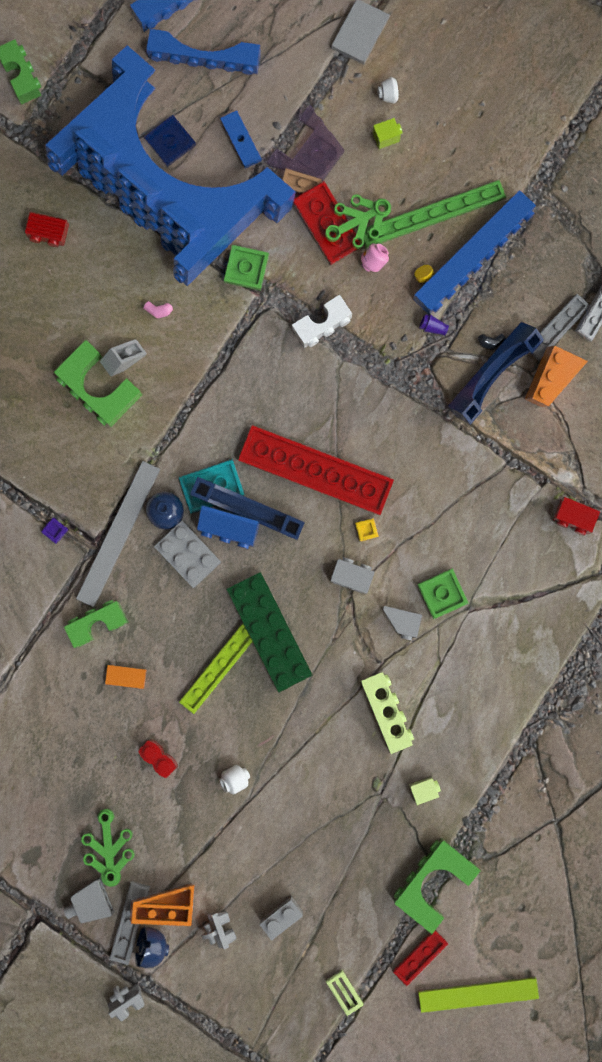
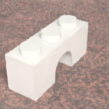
[292,295,352,348]

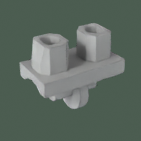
[201,911,237,950]
[108,984,145,1022]

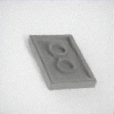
[331,0,390,65]

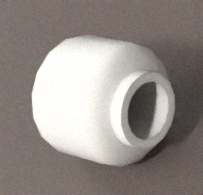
[219,765,250,794]

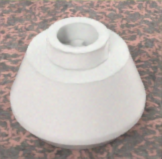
[378,77,398,104]

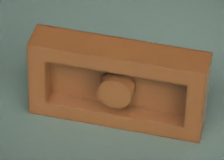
[283,169,322,194]

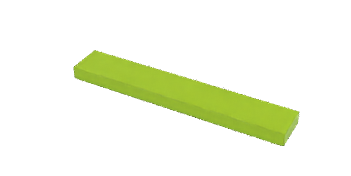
[179,623,252,714]
[418,977,539,1013]

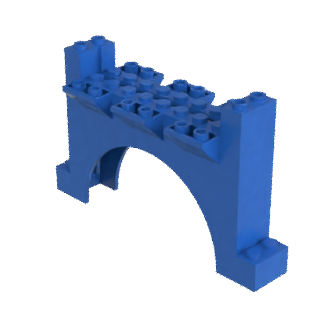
[45,45,296,286]

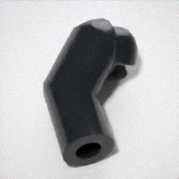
[477,333,506,350]

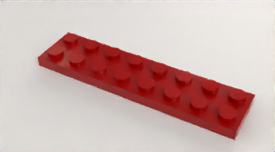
[238,425,394,516]

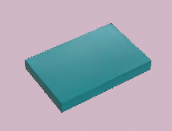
[179,459,245,514]

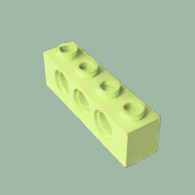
[361,672,414,754]

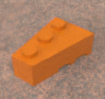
[525,346,588,407]
[129,883,194,926]

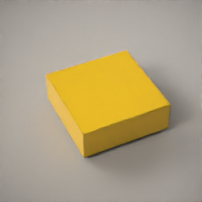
[355,518,379,542]

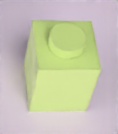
[409,777,441,805]

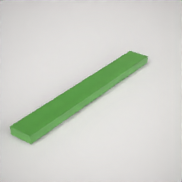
[363,180,506,249]

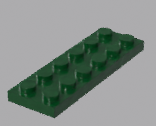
[226,572,313,693]

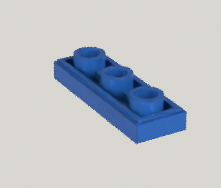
[220,110,262,169]

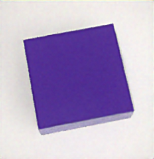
[41,517,69,544]

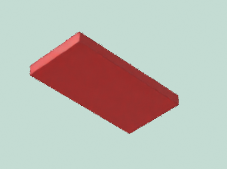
[293,181,361,266]

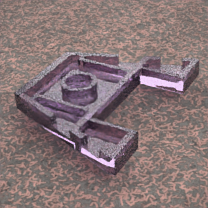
[267,105,345,182]

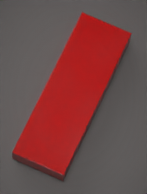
[392,930,448,986]

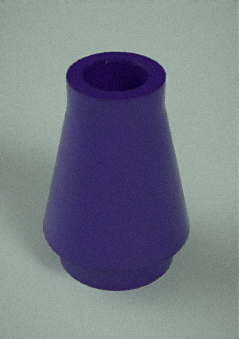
[419,314,449,336]

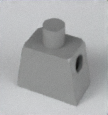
[64,877,115,923]

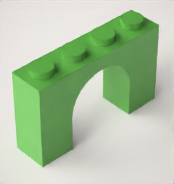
[54,340,142,427]
[393,838,481,934]

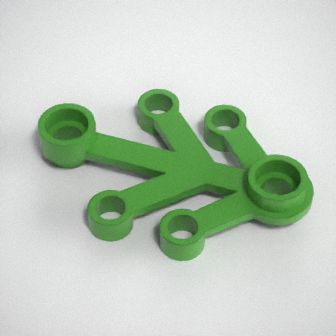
[325,194,391,249]
[81,809,135,887]

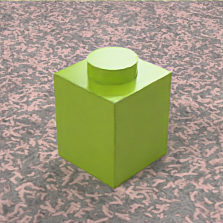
[372,118,403,149]

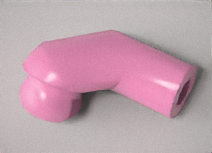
[143,301,173,318]

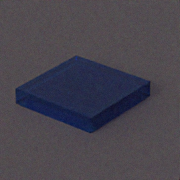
[144,115,196,167]

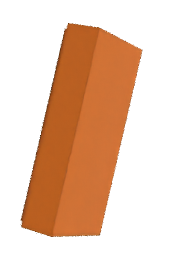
[105,665,147,689]

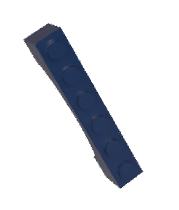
[448,322,544,425]
[190,477,305,540]

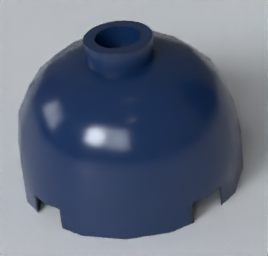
[146,491,184,530]
[135,927,169,968]

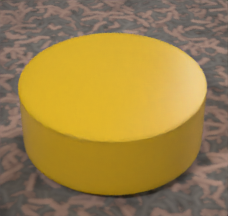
[414,265,434,283]

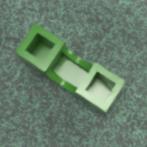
[0,40,42,105]
[64,600,129,648]

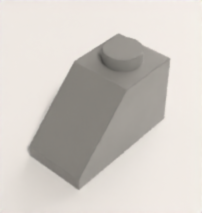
[100,339,147,376]
[382,606,422,641]

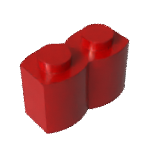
[139,739,178,778]

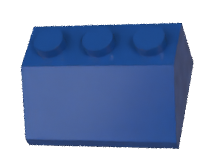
[197,505,260,549]

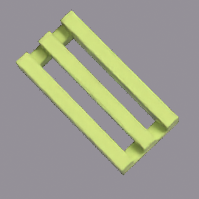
[326,970,364,1016]

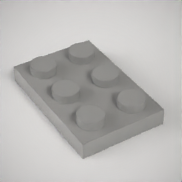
[154,521,222,588]

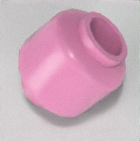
[361,244,389,272]

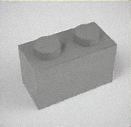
[330,557,375,595]
[259,896,303,941]

